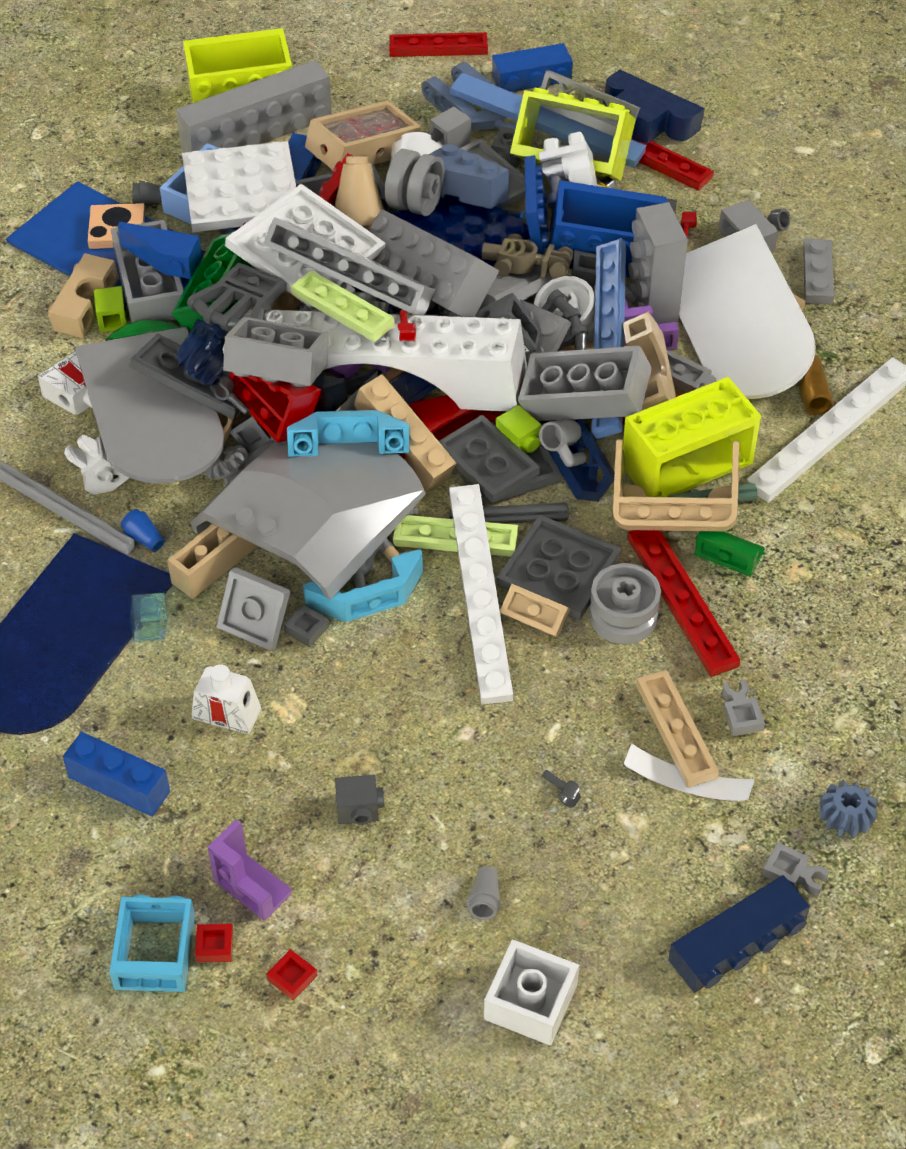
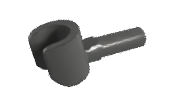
[214,377,250,415]
[542,770,581,808]

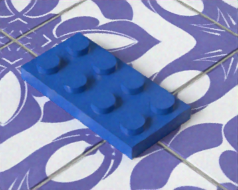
[525,155,549,255]

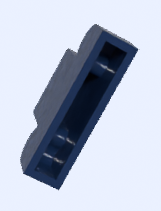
[603,70,705,144]

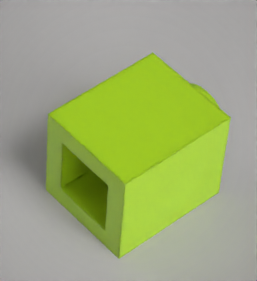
[94,286,127,333]
[496,405,542,454]

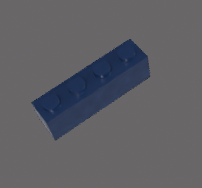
[668,875,810,993]

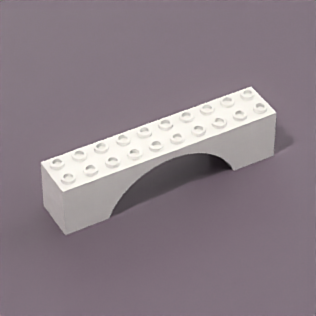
[223,309,527,411]

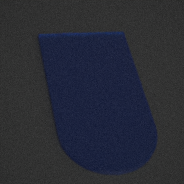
[0,533,173,735]

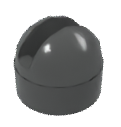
[767,209,790,230]

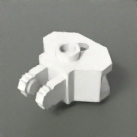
[64,435,129,495]

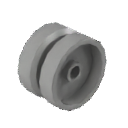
[385,149,445,216]
[589,563,661,645]

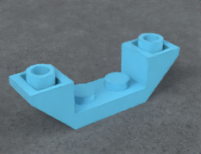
[287,410,409,457]
[303,549,423,622]

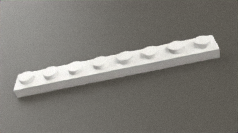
[746,357,906,503]
[449,484,513,705]

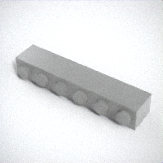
[263,217,435,316]

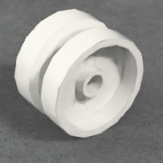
[534,276,595,343]

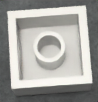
[484,939,579,1046]

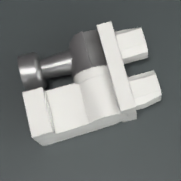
[539,132,597,209]

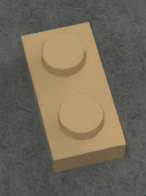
[500,584,570,638]

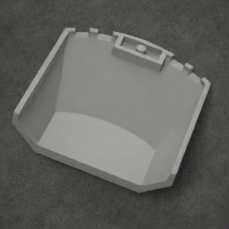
[190,441,425,599]

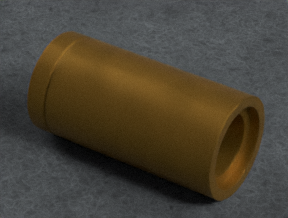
[797,355,834,415]

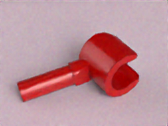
[680,212,697,237]
[397,310,416,341]

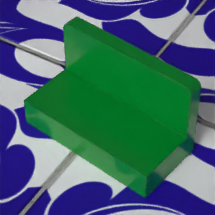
[694,531,765,577]

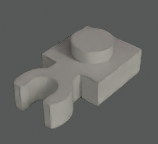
[722,680,765,736]
[762,842,829,896]

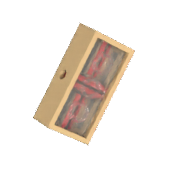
[305,101,422,171]

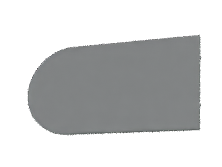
[75,327,224,483]

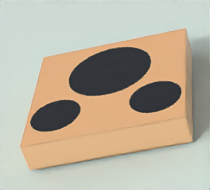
[88,203,145,249]

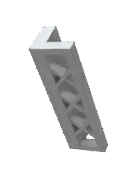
[540,70,640,137]

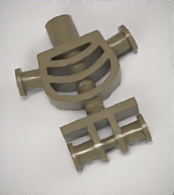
[482,234,574,279]

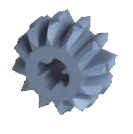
[819,779,877,839]

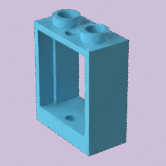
[109,894,195,992]

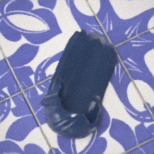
[176,319,229,386]

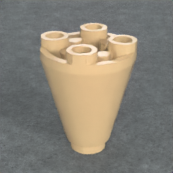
[334,156,384,231]

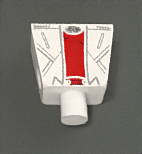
[38,352,92,415]
[192,665,261,735]

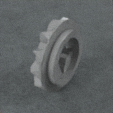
[204,445,248,479]

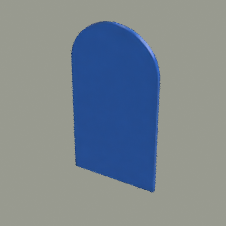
[6,181,203,306]

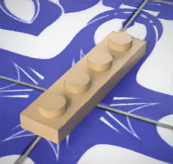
[636,670,719,788]

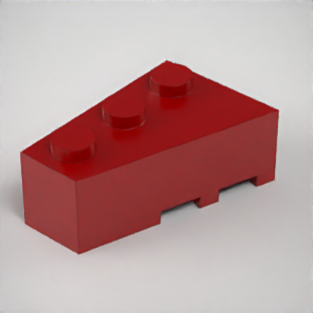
[229,372,321,443]

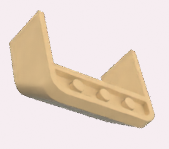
[613,440,739,531]

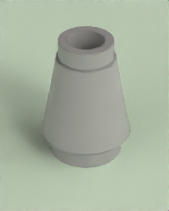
[466,866,501,920]

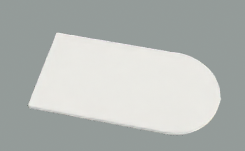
[679,224,816,399]

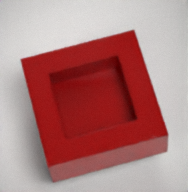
[195,923,234,963]
[266,949,318,1001]

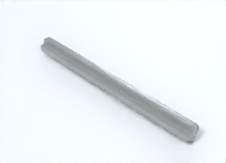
[0,462,136,555]

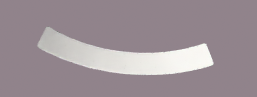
[624,744,754,801]

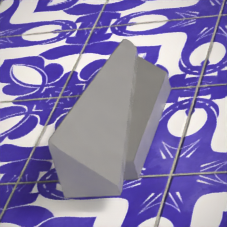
[477,265,553,312]

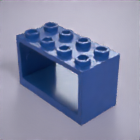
[549,180,667,278]

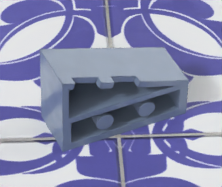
[429,144,509,209]

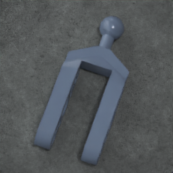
[421,62,517,131]

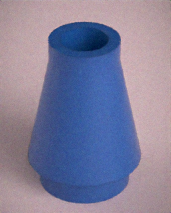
[121,509,165,552]

